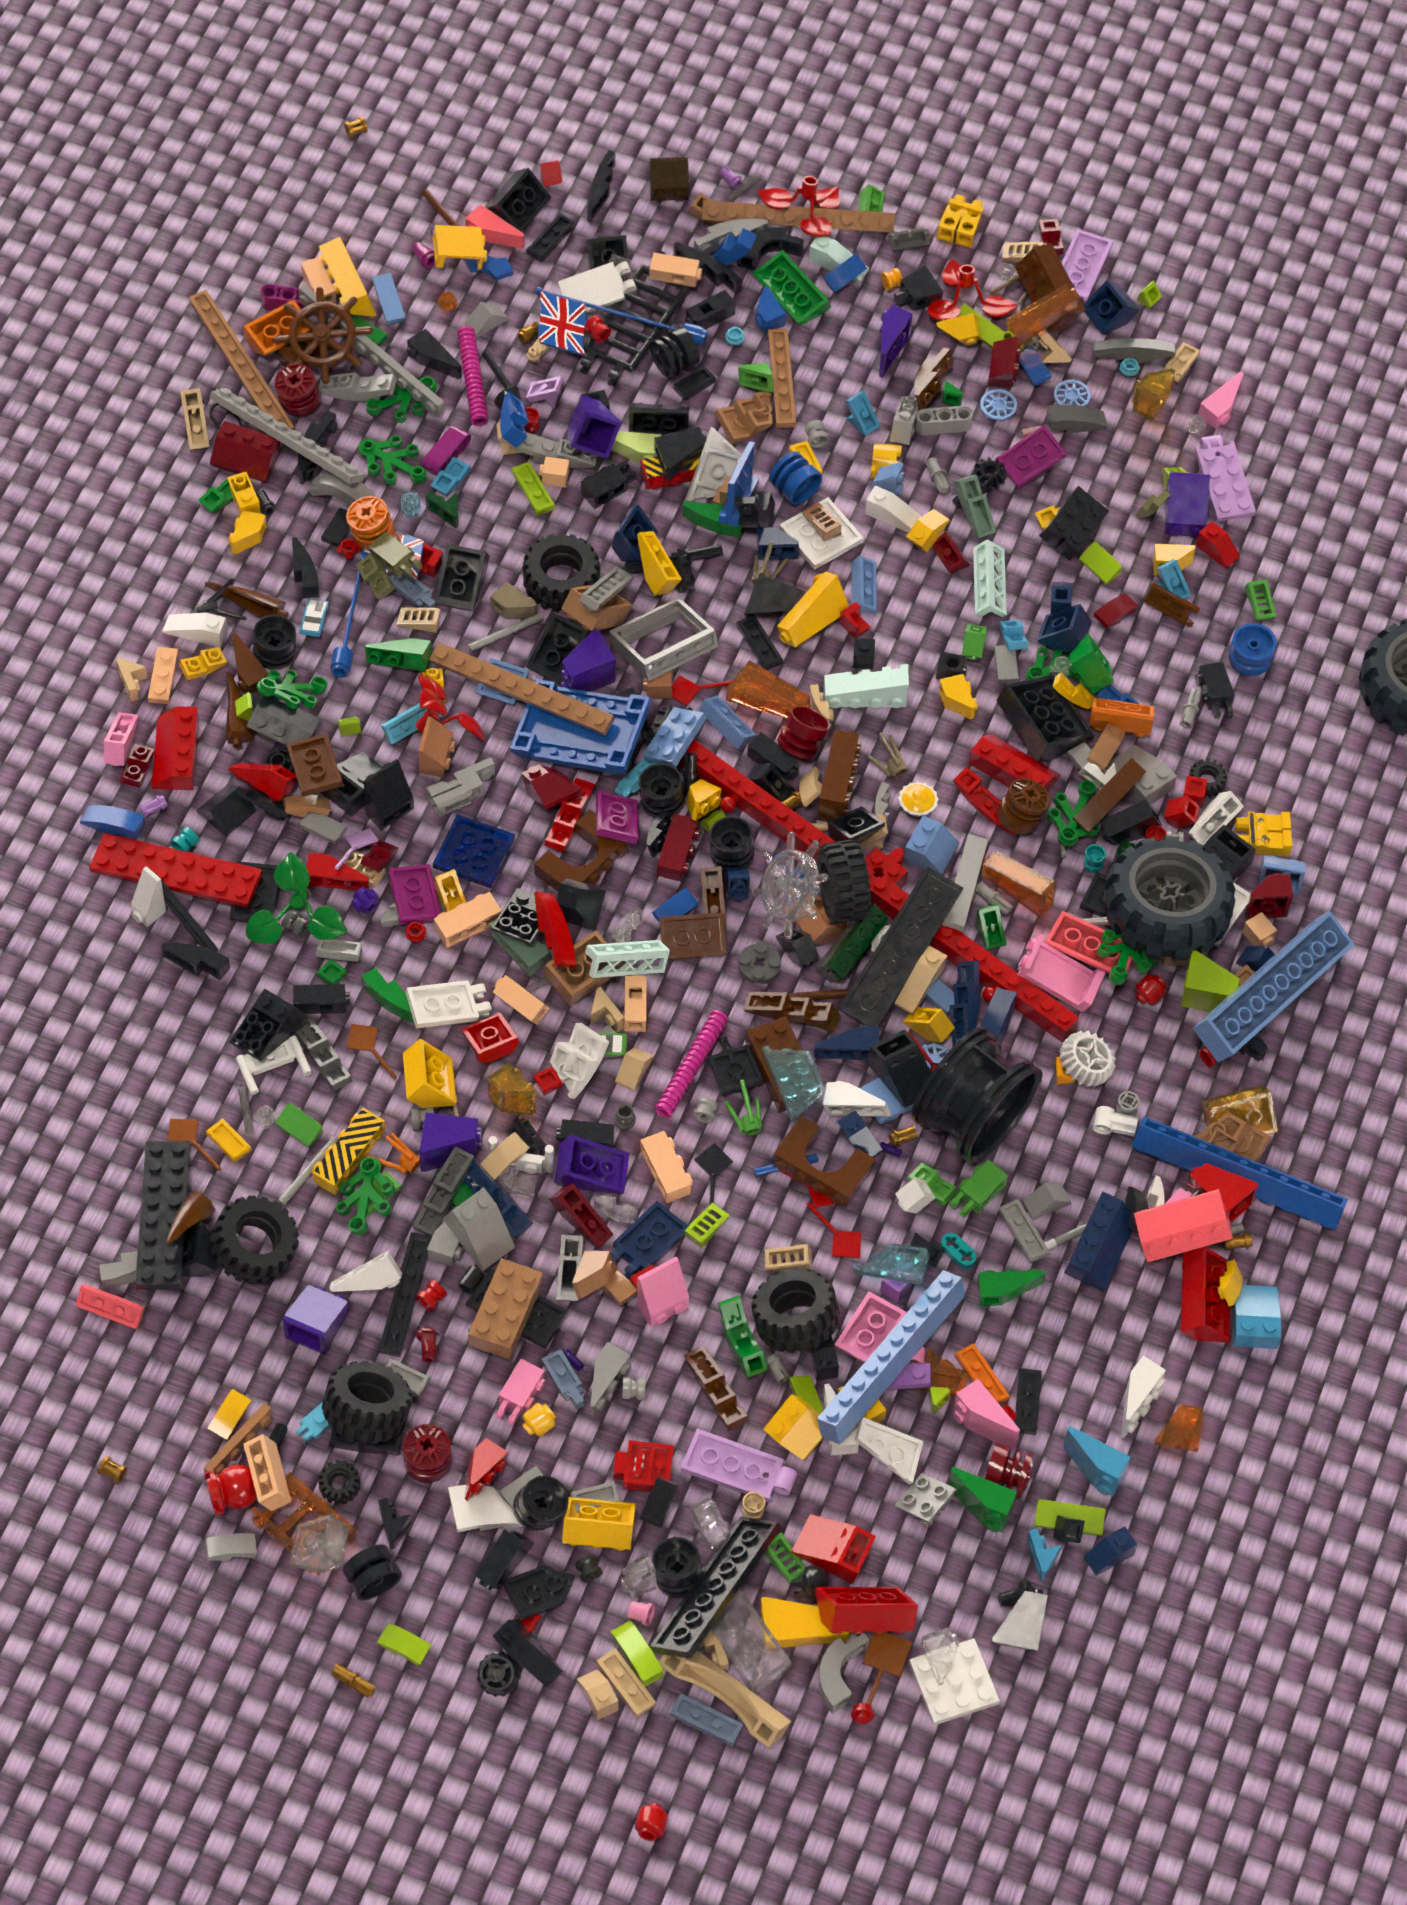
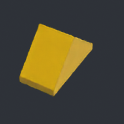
[435,869,466,912]

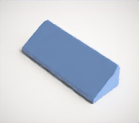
[851,555,877,613]
[699,695,757,749]

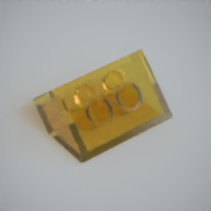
[1201,1085,1278,1134]

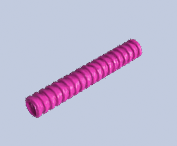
[457,326,488,426]
[654,1010,729,1118]

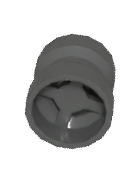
[281,909,310,938]

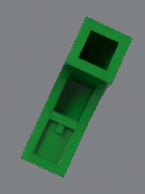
[718,1295,768,1378]

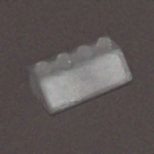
[711,1589,792,1695]

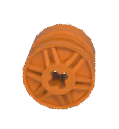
[346,496,396,550]

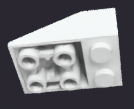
[1121,1356,1166,1438]

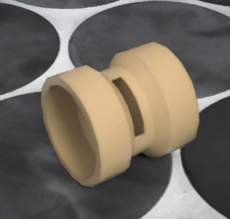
[742,1491,765,1519]

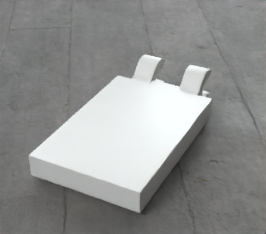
[558,261,637,314]
[405,980,492,1028]

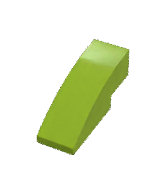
[610,1620,664,1687]

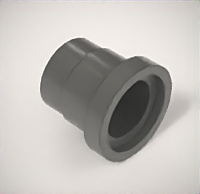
[614,1104,636,1130]

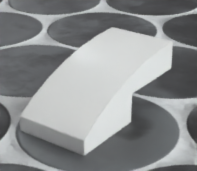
[1147,1176,1164,1208]

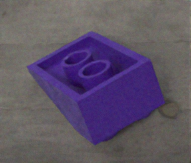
[879,304,913,378]
[554,1135,629,1194]

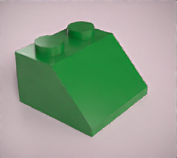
[1069,634,1114,694]

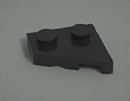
[238,787,290,819]

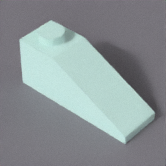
[809,236,869,283]

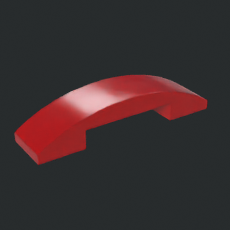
[953,766,1017,836]

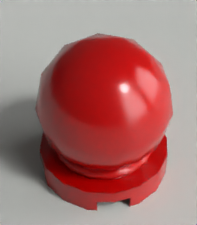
[204,1464,257,1516]

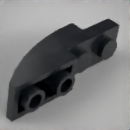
[298,411,338,485]

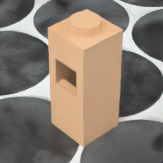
[649,253,702,287]
[301,257,336,304]
[493,975,550,1025]
[624,975,647,1032]

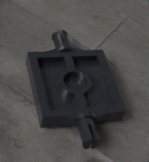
[708,1037,764,1103]

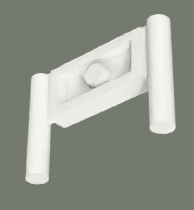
[236,1036,312,1095]
[488,1136,554,1174]

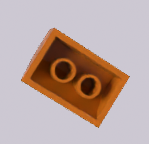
[244,300,312,356]
[1089,697,1154,737]

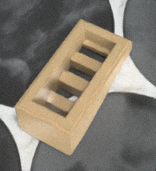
[1002,242,1043,263]
[397,608,441,633]
[765,1244,812,1271]

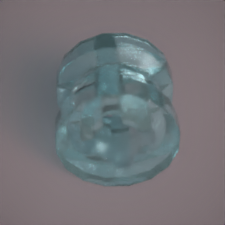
[400,491,421,517]

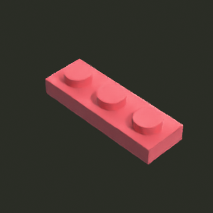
[75,1284,145,1329]

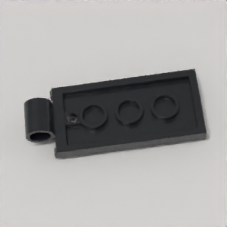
[457,1266,568,1349]

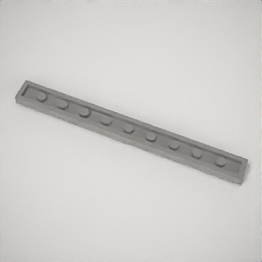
[299,284,444,417]
[210,388,365,484]

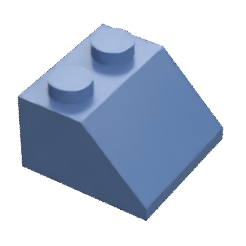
[904,816,959,875]
[1258,855,1306,895]

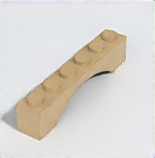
[659,1650,791,1748]

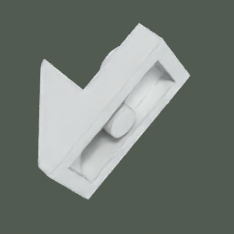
[1079,762,1116,790]

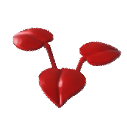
[758,176,840,237]
[928,259,1017,321]
[415,674,485,742]

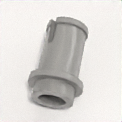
[766,1354,790,1384]

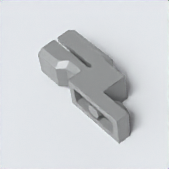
[426,758,495,817]

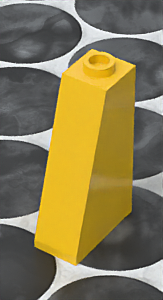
[777,572,849,647]
[760,1597,852,1649]

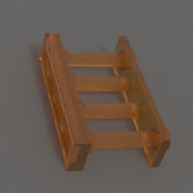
[251,1472,357,1576]

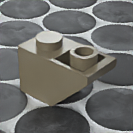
[490,582,537,619]

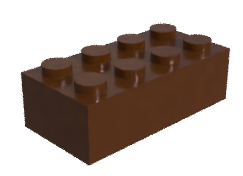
[1015,243,1086,333]
[817,729,862,822]
[745,1016,820,1113]

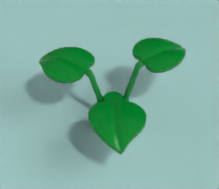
[246,852,347,944]

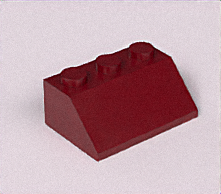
[210,421,280,483]

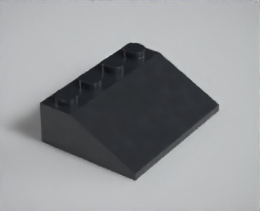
[996,675,1095,762]

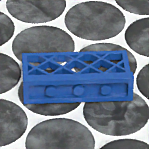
[719,441,759,526]

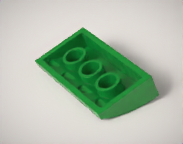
[752,250,831,325]

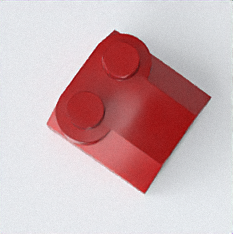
[461,1012,519,1063]

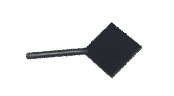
[694,1143,733,1213]

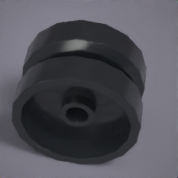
[342,1544,402,1601]

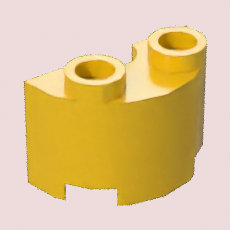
[870,443,902,479]

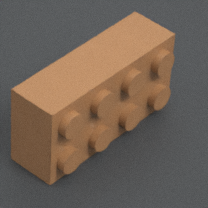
[468,1258,543,1360]

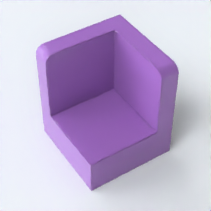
[880,1272,912,1304]

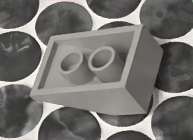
[1105,745,1177,805]
[442,1188,515,1272]

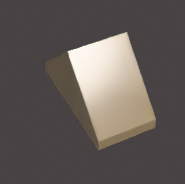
[615,1047,654,1091]

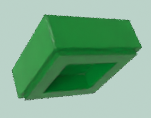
[317,959,347,984]

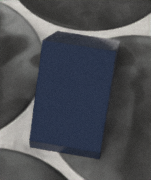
[1236,946,1275,972]

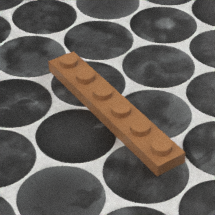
[768,329,796,428]

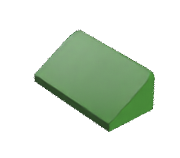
[859,184,885,212]
[275,1102,323,1148]

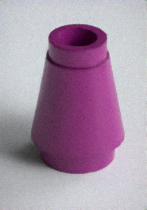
[413,242,435,268]

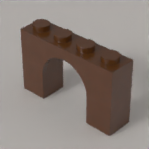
[534,810,628,892]
[772,1116,875,1207]

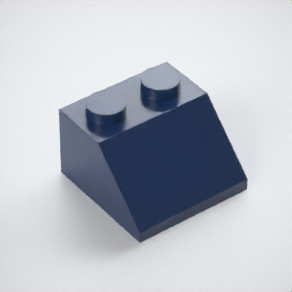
[1084,280,1140,335]
[612,503,658,561]
[1037,604,1092,652]

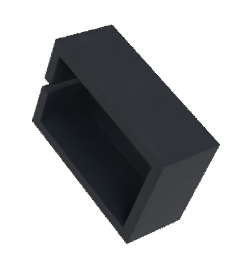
[1039,486,1109,561]

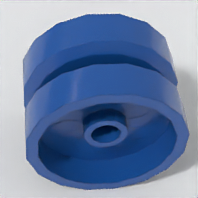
[1228,623,1277,676]

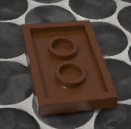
[286,733,343,797]
[659,912,727,960]

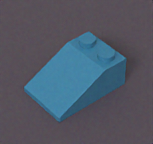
[1233,1285,1281,1349]
[1063,1426,1131,1497]

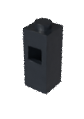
[685,290,736,330]
[747,732,799,781]
[293,984,350,1014]
[556,1119,614,1148]

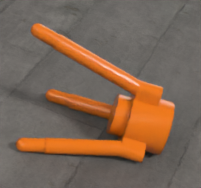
[365,1133,420,1174]

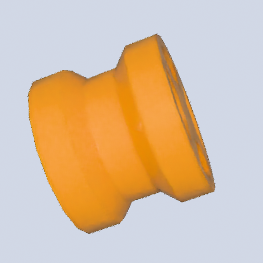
[881,268,903,291]

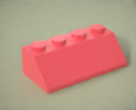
[1045,911,1139,974]
[1134,1189,1233,1262]

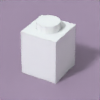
[895,1178,935,1213]

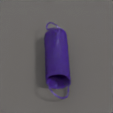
[878,1142,907,1158]
[561,1347,585,1373]

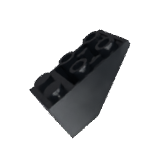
[320,752,383,816]
[363,759,414,831]
[1204,825,1256,881]
[491,888,545,945]
[229,988,307,1061]
[866,1029,931,1107]

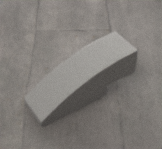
[99,1251,138,1290]

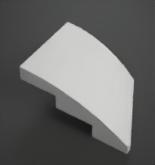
[550,1023,609,1098]
[448,1485,522,1533]

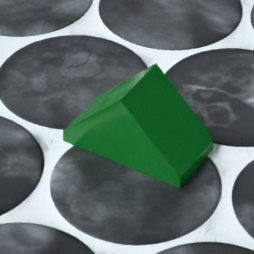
[975,904,1007,950]

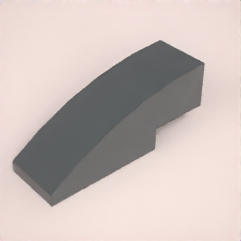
[1046,405,1108,434]

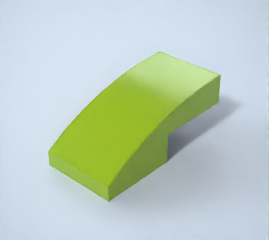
[376,1623,431,1666]

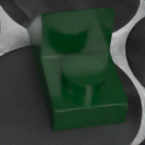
[426,491,459,529]

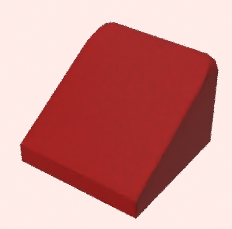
[540,160,562,187]

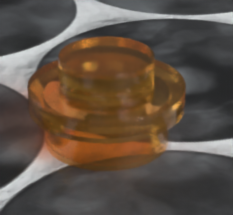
[438,292,457,310]

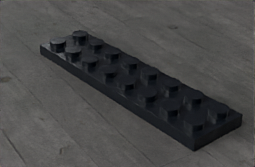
[839,867,964,1027]
[135,1141,190,1290]
[650,1517,781,1659]

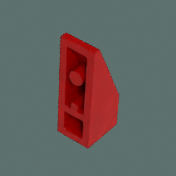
[306,853,369,891]

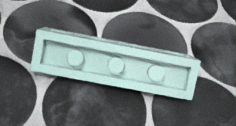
[973,539,1007,618]
[585,940,670,978]

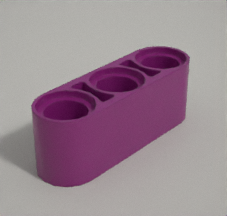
[260,284,305,311]
[422,425,471,475]

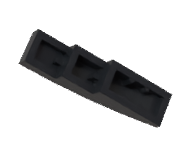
[587,150,616,222]
[673,242,742,295]

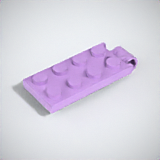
[1062,229,1113,303]
[1195,434,1256,522]
[681,1429,797,1503]

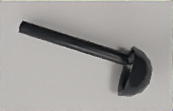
[482,350,522,410]

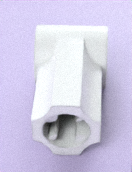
[1093,1106,1138,1137]

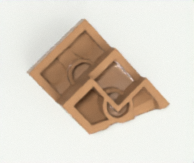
[714,391,773,444]
[1194,1112,1272,1162]

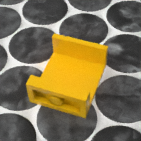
[432,225,487,270]

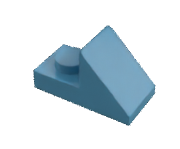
[846,391,880,436]
[1156,559,1191,599]
[1027,1528,1062,1581]

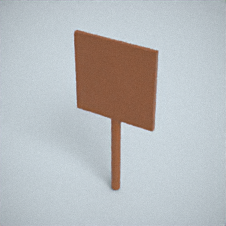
[862,1632,912,1706]

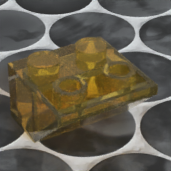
[488,1063,537,1115]

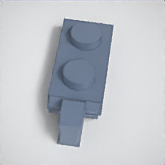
[390,575,436,608]
[541,1349,584,1410]

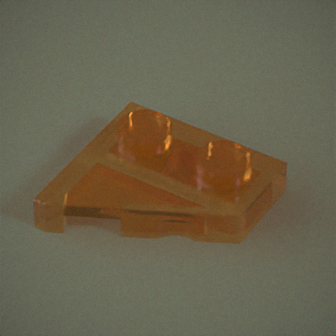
[920,1348,968,1397]

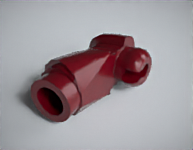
[416,1327,438,1363]

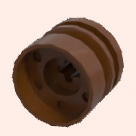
[997,778,1051,835]

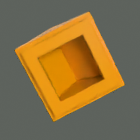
[1056,1057,1075,1085]

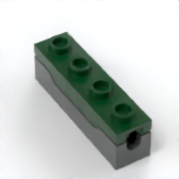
[816,904,889,982]

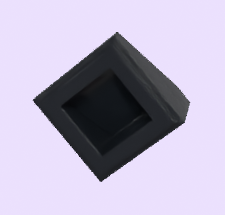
[1053,1515,1085,1543]

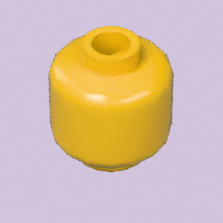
[522,1403,556,1437]

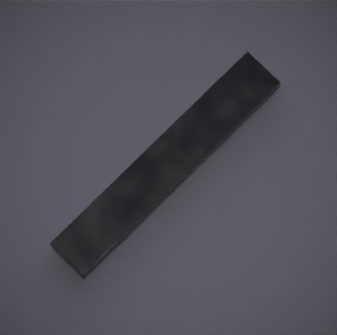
[378,1232,432,1357]

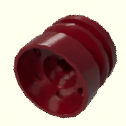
[274,364,321,417]
[777,706,831,759]
[403,1424,451,1483]
[985,1443,1033,1499]

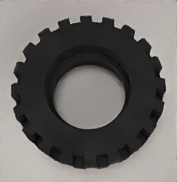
[523,533,600,612]
[817,840,871,924]
[210,1195,299,1285]
[751,1268,840,1353]
[322,1361,413,1444]

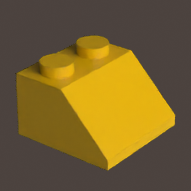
[763,1394,823,1460]

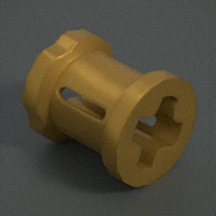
[344,116,368,139]
[97,1456,128,1485]

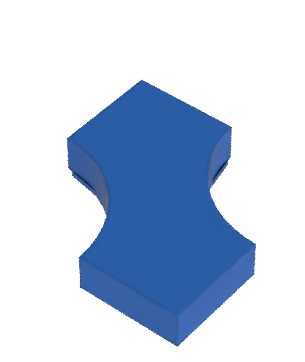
[463,255,513,281]

